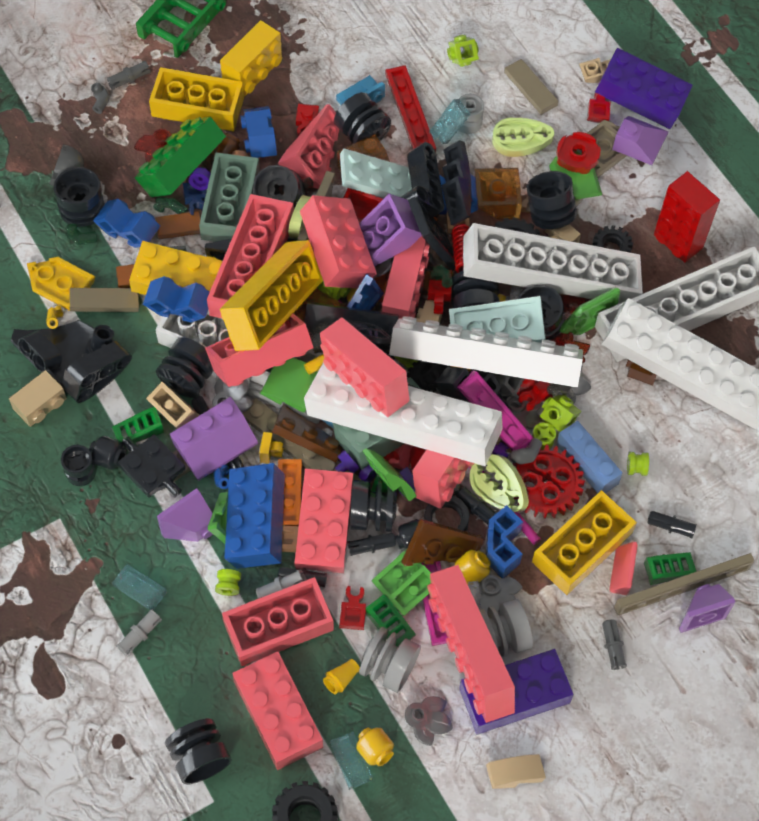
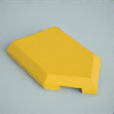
[27,257,95,311]

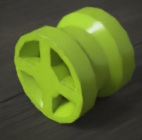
[532,422,556,450]
[627,452,649,476]
[215,569,241,596]

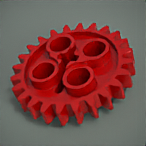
[512,444,585,519]

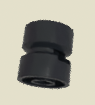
[61,444,96,486]

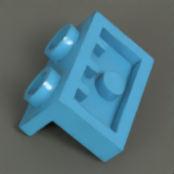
[336,75,385,105]

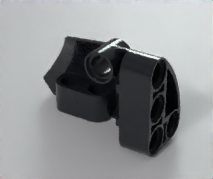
[11,320,132,403]

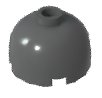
[49,144,87,186]

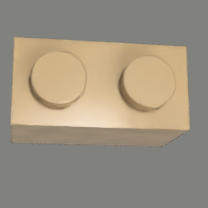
[9,370,67,427]
[146,382,200,429]

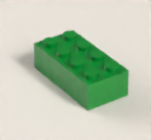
[134,116,226,197]

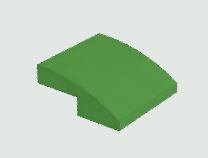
[260,358,319,413]
[363,448,417,501]
[371,549,431,616]

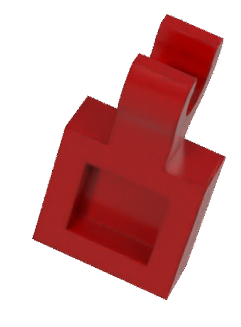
[587,93,611,123]
[428,280,452,314]
[518,381,557,411]

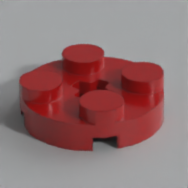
[556,132,601,174]

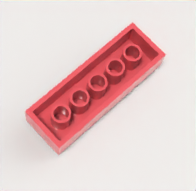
[207,194,294,318]
[427,565,515,723]

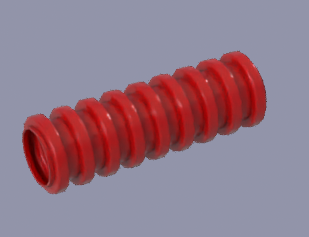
[451,224,470,273]

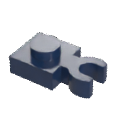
[182,183,206,215]

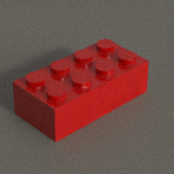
[654,171,720,263]

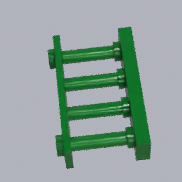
[136,0,226,58]

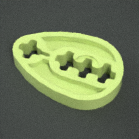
[492,118,554,157]
[288,195,311,239]
[470,454,529,512]

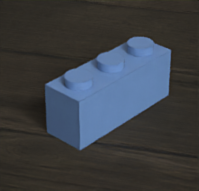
[556,421,623,494]

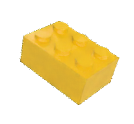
[220,20,282,97]

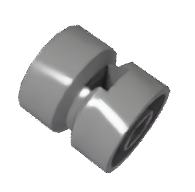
[455,93,484,134]

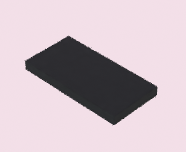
[408,196,456,271]
[304,301,399,359]

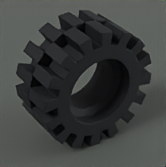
[592,225,633,253]
[407,360,450,392]

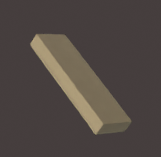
[504,59,558,115]
[70,288,139,312]

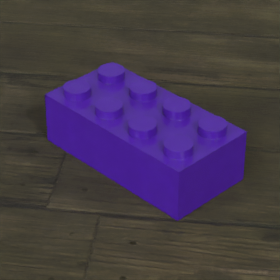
[595,48,693,129]
[459,649,574,735]

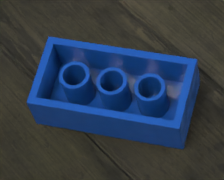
[225,463,285,569]

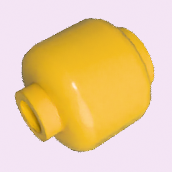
[454,550,491,586]
[356,727,394,766]

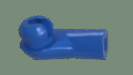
[213,464,230,489]

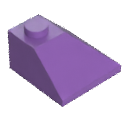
[612,116,669,165]
[157,488,213,542]
[679,584,736,633]

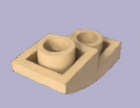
[579,58,611,83]
[486,754,546,789]

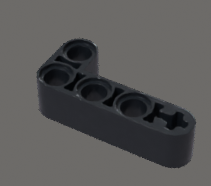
[401,142,445,217]

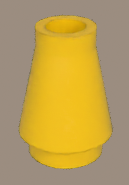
[323,659,360,694]

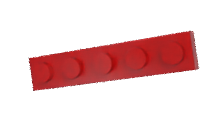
[385,65,437,152]

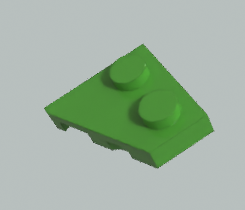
[208,492,228,544]

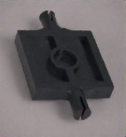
[118,435,185,498]

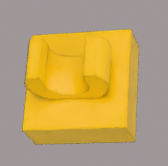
[259,432,284,464]

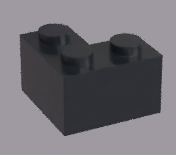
[434,367,501,403]

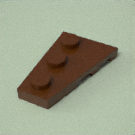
[272,404,342,463]
[401,519,485,566]

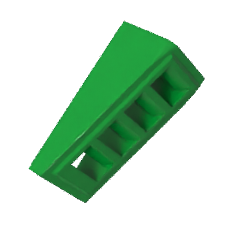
[112,407,164,447]
[644,552,697,585]
[366,594,416,647]

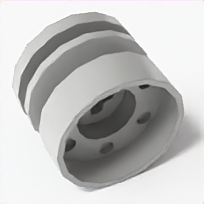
[479,599,533,657]
[359,627,421,693]

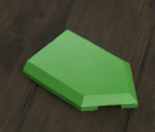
[549,151,602,200]
[560,287,620,335]

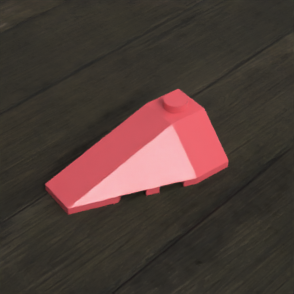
[278,104,340,189]

